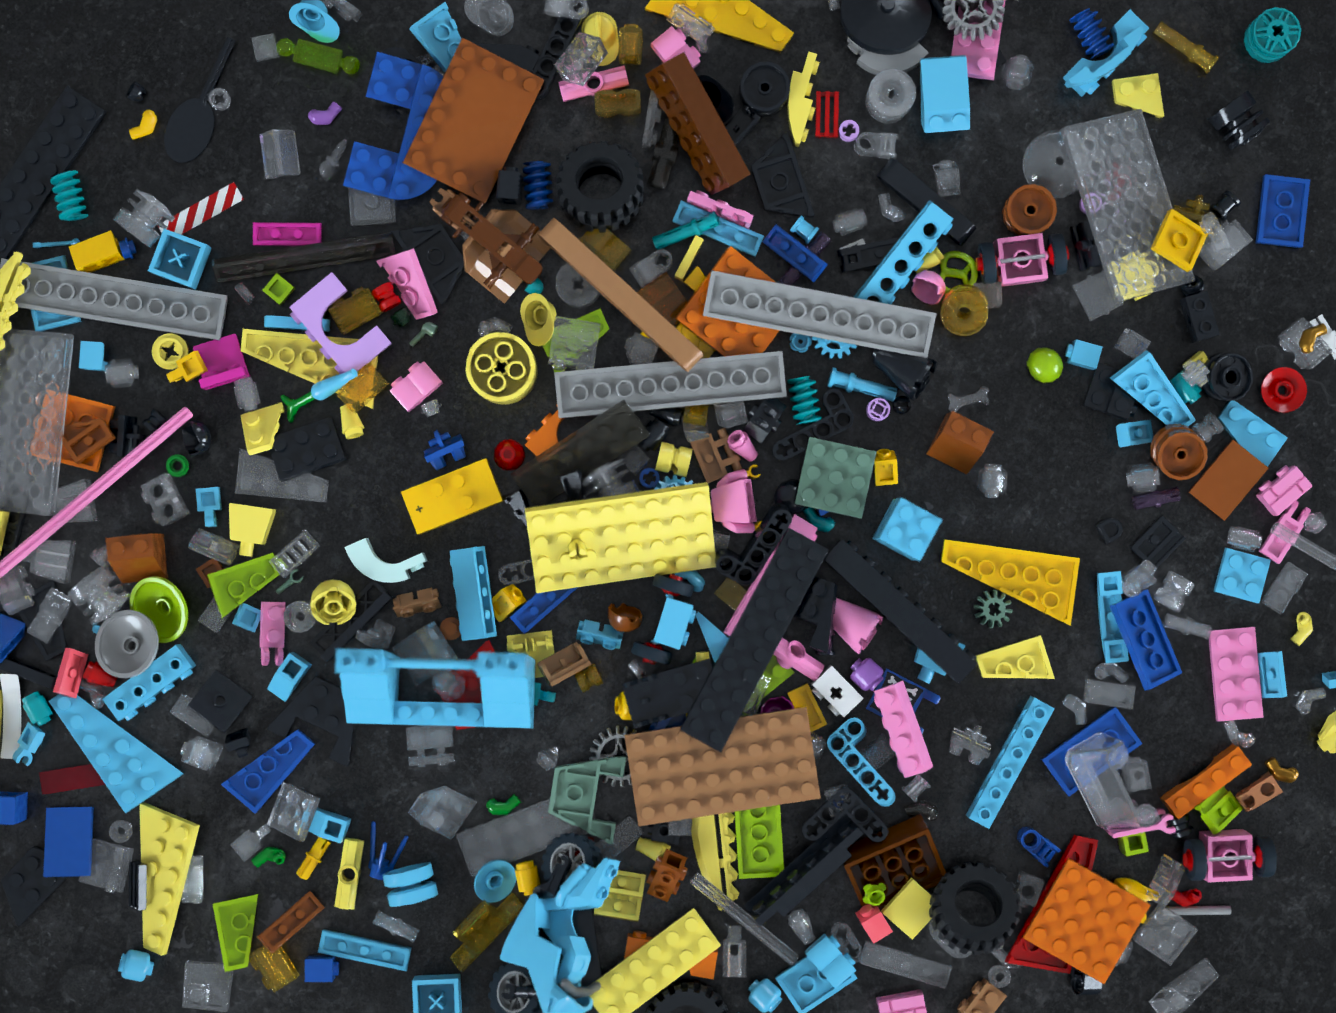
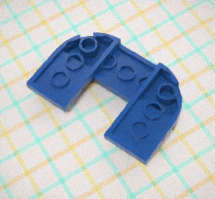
[343,52,443,200]

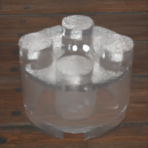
[555,263,600,309]

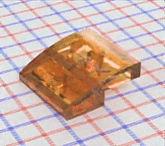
[637,272,687,326]

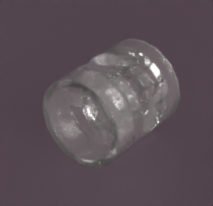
[1153,571,1195,613]

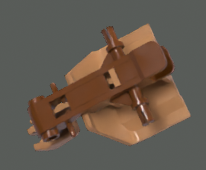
[429,188,550,304]

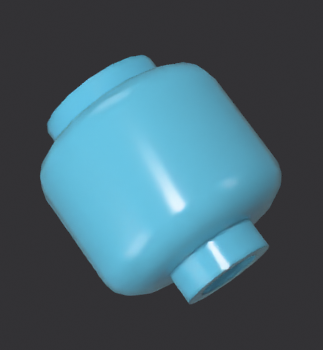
[118,949,154,982]
[748,978,782,1013]

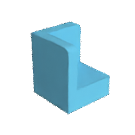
[79,341,108,371]

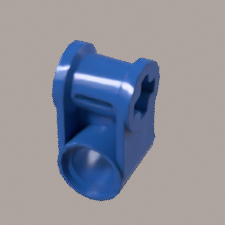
[1017,826,1061,868]

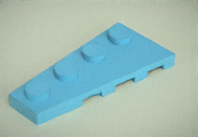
[1110,350,1196,426]

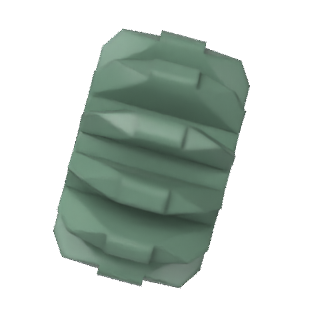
[973,590,1013,628]

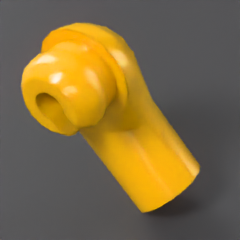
[129,110,157,140]

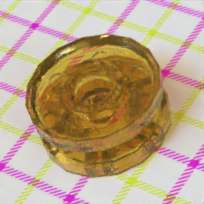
[940,284,989,336]

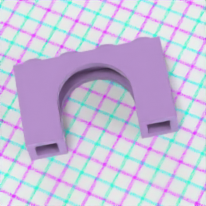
[289,272,392,374]

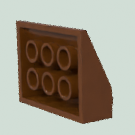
[843,814,946,910]

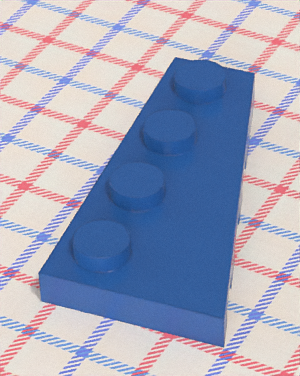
[221,729,316,814]

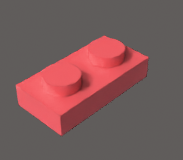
[53,648,89,698]

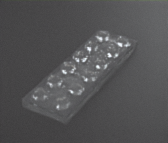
[456,798,596,877]

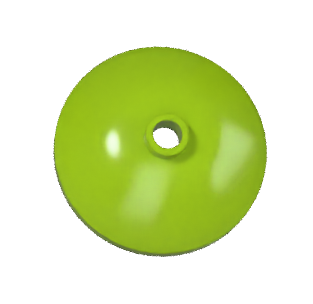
[130,576,188,643]

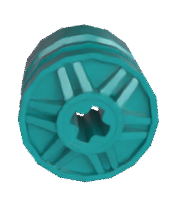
[1244,7,1301,63]

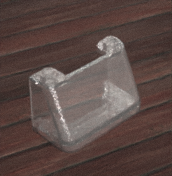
[1065,732,1161,830]

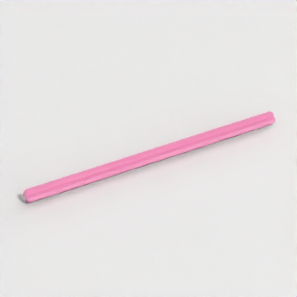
[0,407,193,578]

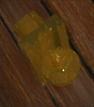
[1173,195,1217,232]

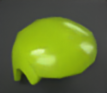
[1027,347,1063,383]

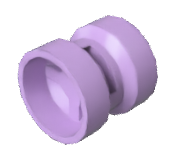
[866,398,890,422]

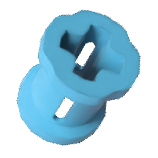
[790,215,820,245]

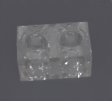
[554,32,608,86]
[141,473,190,526]
[180,736,224,771]

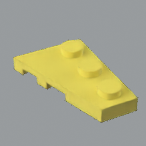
[975,635,1055,679]

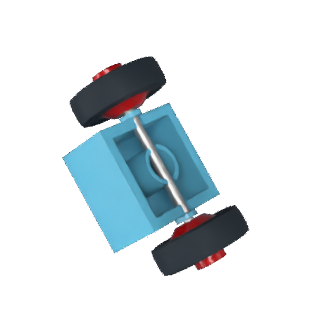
[631,574,696,665]

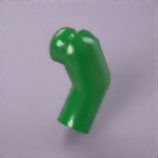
[251,847,286,868]

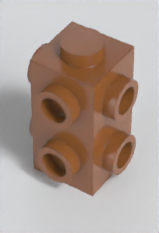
[646,849,688,902]

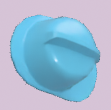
[289,0,340,43]

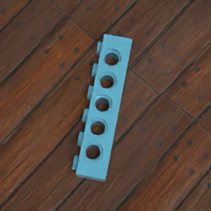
[854,200,953,304]
[966,696,1055,829]

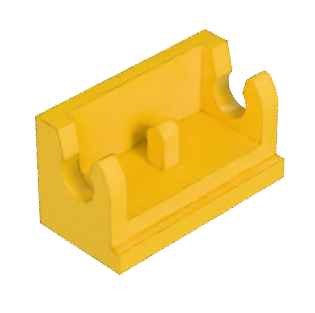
[69,230,125,273]

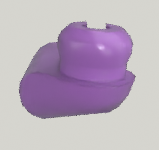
[308,101,342,125]

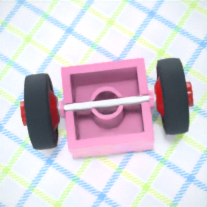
[976,233,1069,287]
[1183,829,1277,882]

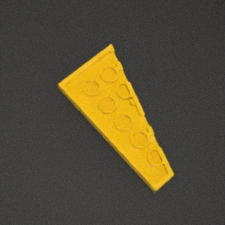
[645,0,794,53]
[941,539,1080,626]

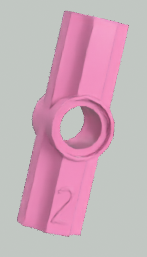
[558,66,629,102]
[773,638,825,681]

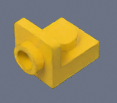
[874,449,898,486]
[492,584,527,622]

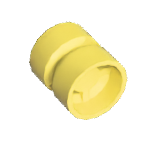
[655,442,693,477]

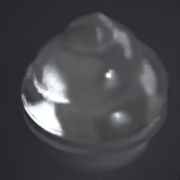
[536,747,559,771]

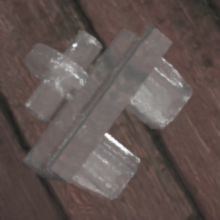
[1121,560,1157,597]
[949,725,991,765]

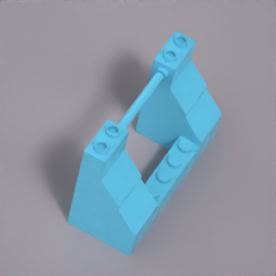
[335,649,536,729]

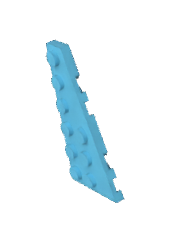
[49,694,184,813]

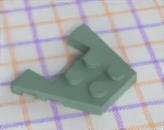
[548,755,627,844]

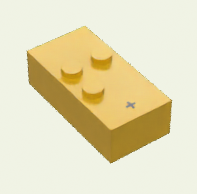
[401,458,504,535]

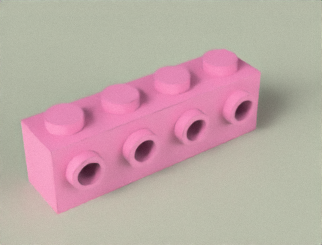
[874,681,933,778]

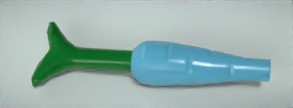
[281,369,358,423]

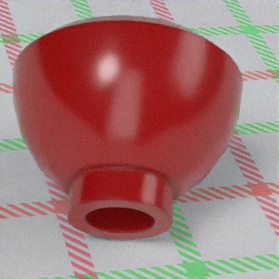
[493,439,525,471]

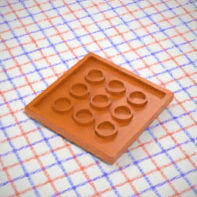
[675,246,780,356]
[1023,857,1150,984]

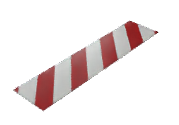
[157,182,244,235]

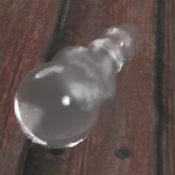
[319,139,347,179]

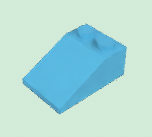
[920,55,970,133]

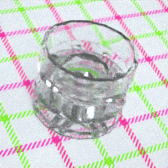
[865,69,916,124]
[113,188,175,248]
[583,459,640,498]
[67,565,131,625]

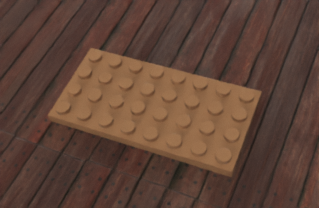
[625,707,821,826]

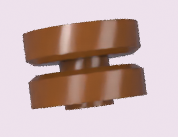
[1002,184,1057,236]
[1150,423,1207,480]

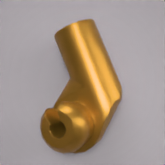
[1299,323,1327,354]
[1265,757,1299,783]

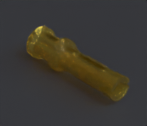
[1153,21,1219,74]

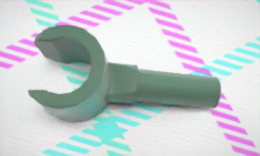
[409,322,438,347]
[275,569,304,595]

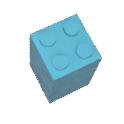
[872,498,942,561]

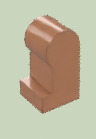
[1235,771,1283,812]

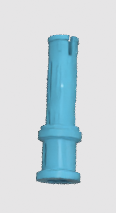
[827,367,897,402]

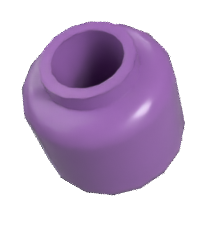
[850,658,884,691]

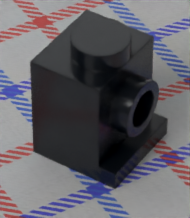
[648,820,682,845]

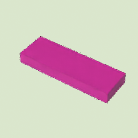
[253,222,322,246]

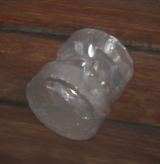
[1191,412,1224,444]

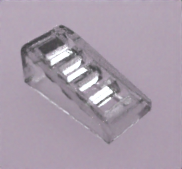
[269,530,320,578]

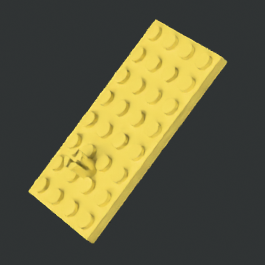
[525,482,716,593]

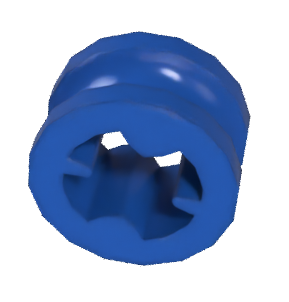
[639,468,660,489]

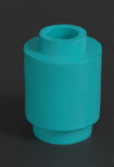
[1170,370,1202,405]
[22,691,53,727]

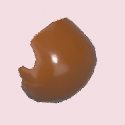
[608,603,643,632]

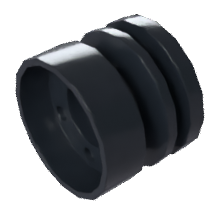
[1209,91,1270,150]

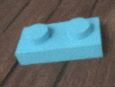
[1258,651,1287,698]

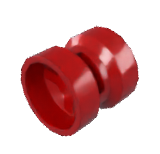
[371,282,402,312]

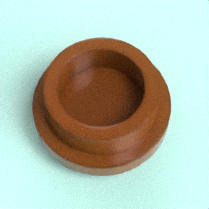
[440,617,461,640]

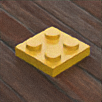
[1151,209,1209,272]

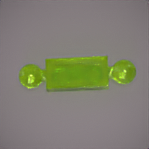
[276,38,360,74]

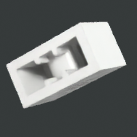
[811,665,863,717]

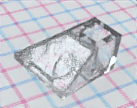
[408,785,477,840]

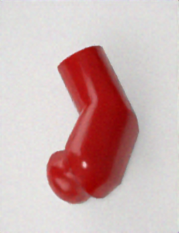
[1166,887,1202,907]

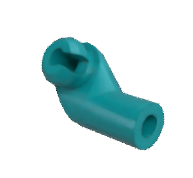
[803,507,835,532]

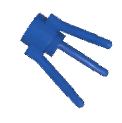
[368,821,408,880]

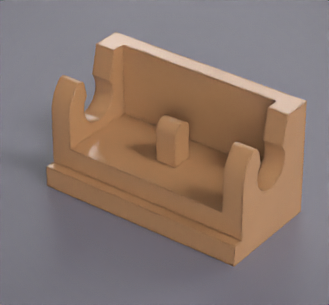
[537,642,592,687]

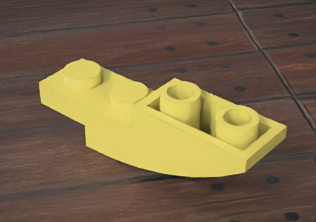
[787,52,820,147]

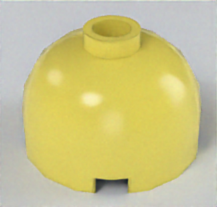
[310,579,356,625]

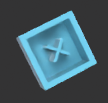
[148,229,212,290]
[412,974,462,1013]

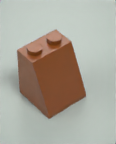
[926,411,994,475]
[106,533,168,583]

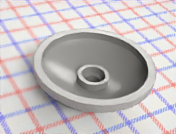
[95,610,159,678]

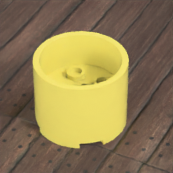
[466,332,538,405]

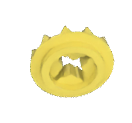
[152,333,189,370]

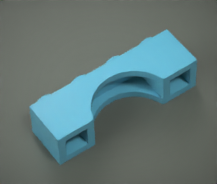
[1063,10,1149,97]

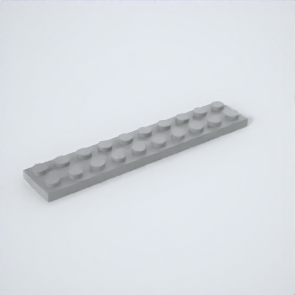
[0,258,228,340]
[703,270,936,358]
[554,351,787,418]

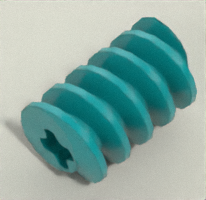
[50,170,88,221]
[787,376,822,425]

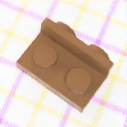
[957,978,1007,1013]

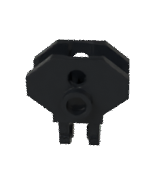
[743,398,787,444]

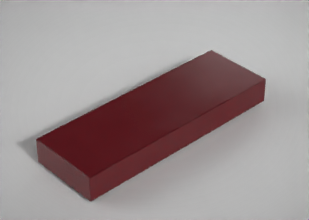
[39,764,106,795]

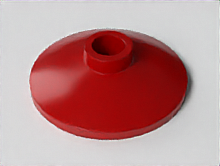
[1261,367,1307,413]

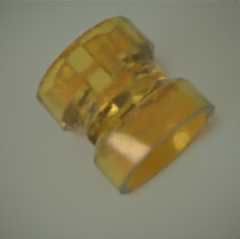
[574,663,604,693]

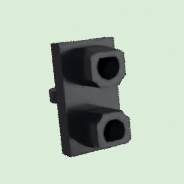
[108,415,146,457]

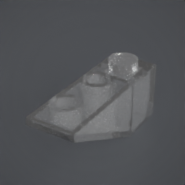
[1149,958,1219,1013]

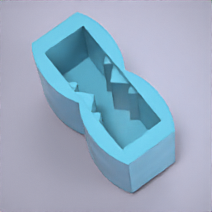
[804,933,856,989]

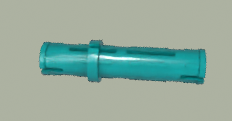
[652,212,720,250]

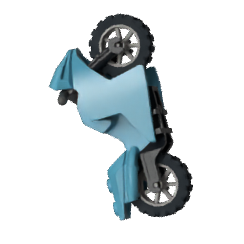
[488,833,620,1013]

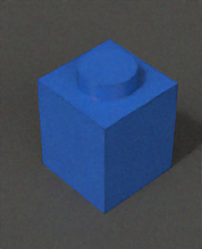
[305,955,339,982]

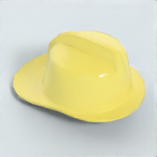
[581,12,619,66]
[520,293,557,347]

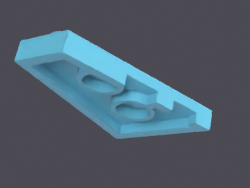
[1217,401,1288,467]

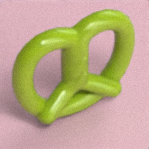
[939,251,978,296]

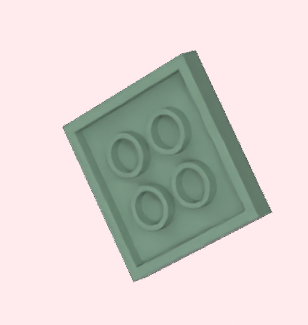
[794,437,876,519]

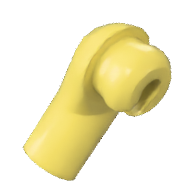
[1291,612,1313,646]

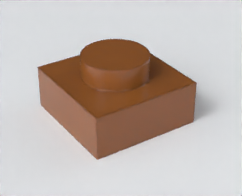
[196,557,224,588]

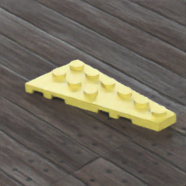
[241,329,378,409]
[140,803,200,956]

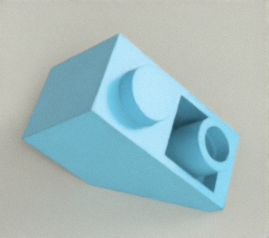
[267,652,312,702]
[301,805,351,844]

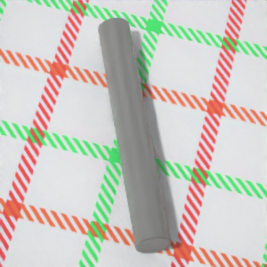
[1161,905,1231,915]

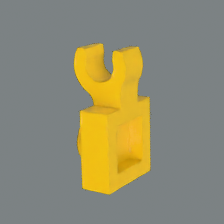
[166,351,208,383]

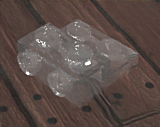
[548,316,601,371]

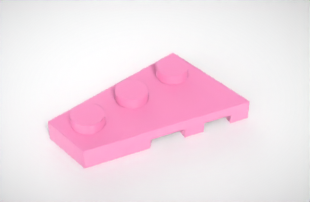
[687,190,754,229]
[376,248,438,320]

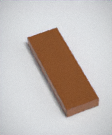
[257,891,325,954]

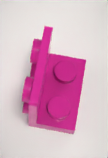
[193,334,250,390]

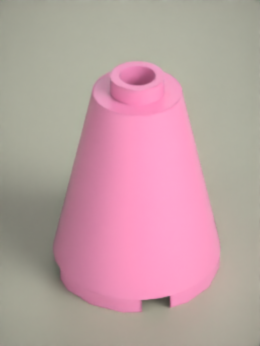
[832,597,884,654]

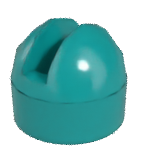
[524,278,544,294]

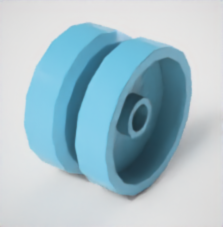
[382,862,438,907]

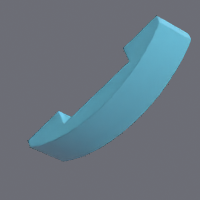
[1064,25,1144,88]
[1097,571,1129,664]

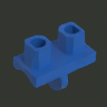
[423,430,466,470]

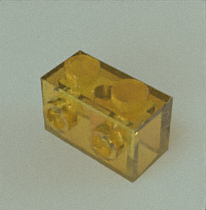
[337,365,390,414]

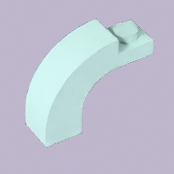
[345,538,428,583]

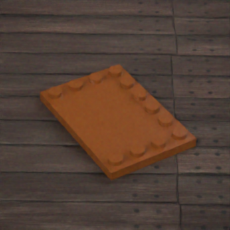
[402,38,544,203]

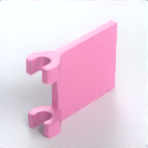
[1104,808,1176,838]

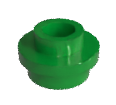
[166,454,189,477]

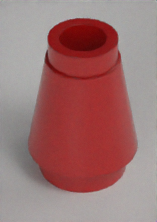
[82,661,118,688]

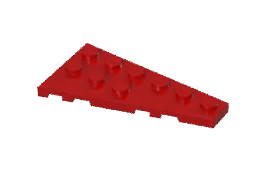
[1005,835,1098,974]

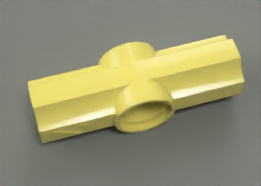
[334,838,364,909]

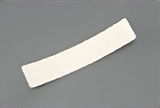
[0,674,21,759]

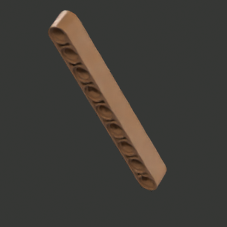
[538,218,704,372]

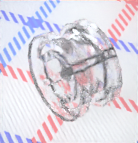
[209,88,231,110]

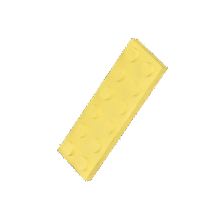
[590,908,721,1013]

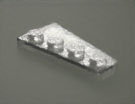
[235,448,329,503]

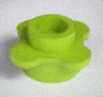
[863,883,886,906]

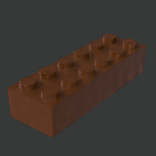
[645,52,751,195]

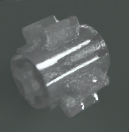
[1181,359,1210,388]

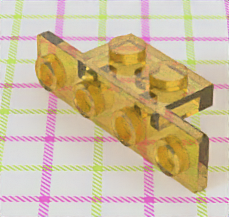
[450,893,524,972]

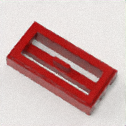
[815,91,839,138]

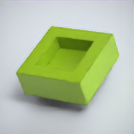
[262,273,295,305]

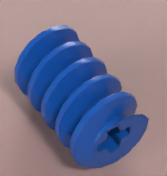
[1069,8,1114,60]
[523,161,553,210]

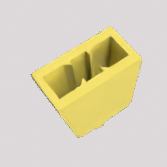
[229,503,276,557]

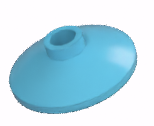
[474,860,516,903]

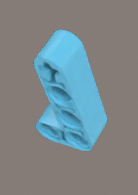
[827,717,895,807]

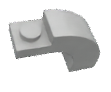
[847,36,929,77]

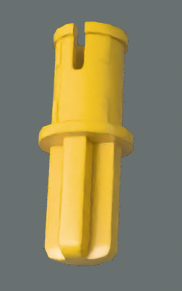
[296,836,331,880]

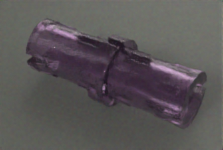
[1132,487,1181,510]

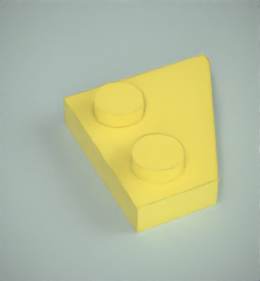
[1112,73,1164,118]
[240,402,285,455]

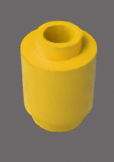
[515,860,541,896]

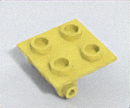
[507,630,554,678]

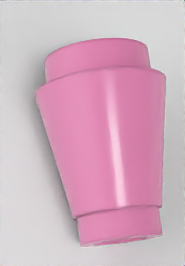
[727,430,758,462]

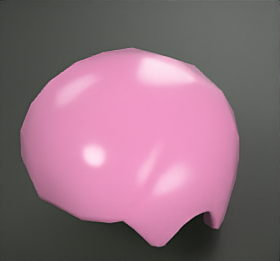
[911,270,946,305]

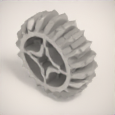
[943,0,1005,42]
[589,725,637,787]

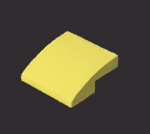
[593,870,646,922]
[881,877,932,940]

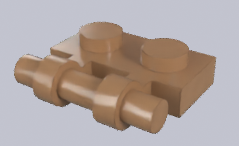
[690,428,742,483]

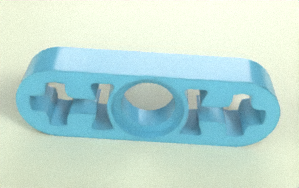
[264,316,330,332]

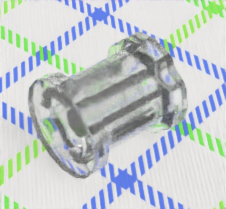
[901,774,931,803]

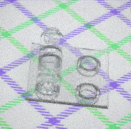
[79,838,134,893]

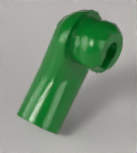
[486,794,521,815]

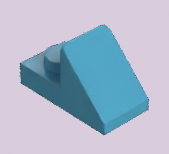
[1116,420,1153,447]

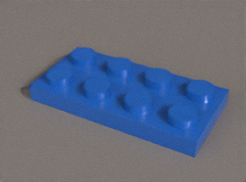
[1110,589,1182,690]
[1041,706,1143,797]

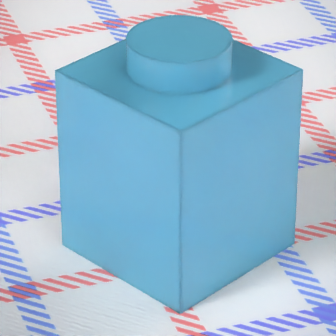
[1065,339,1103,370]

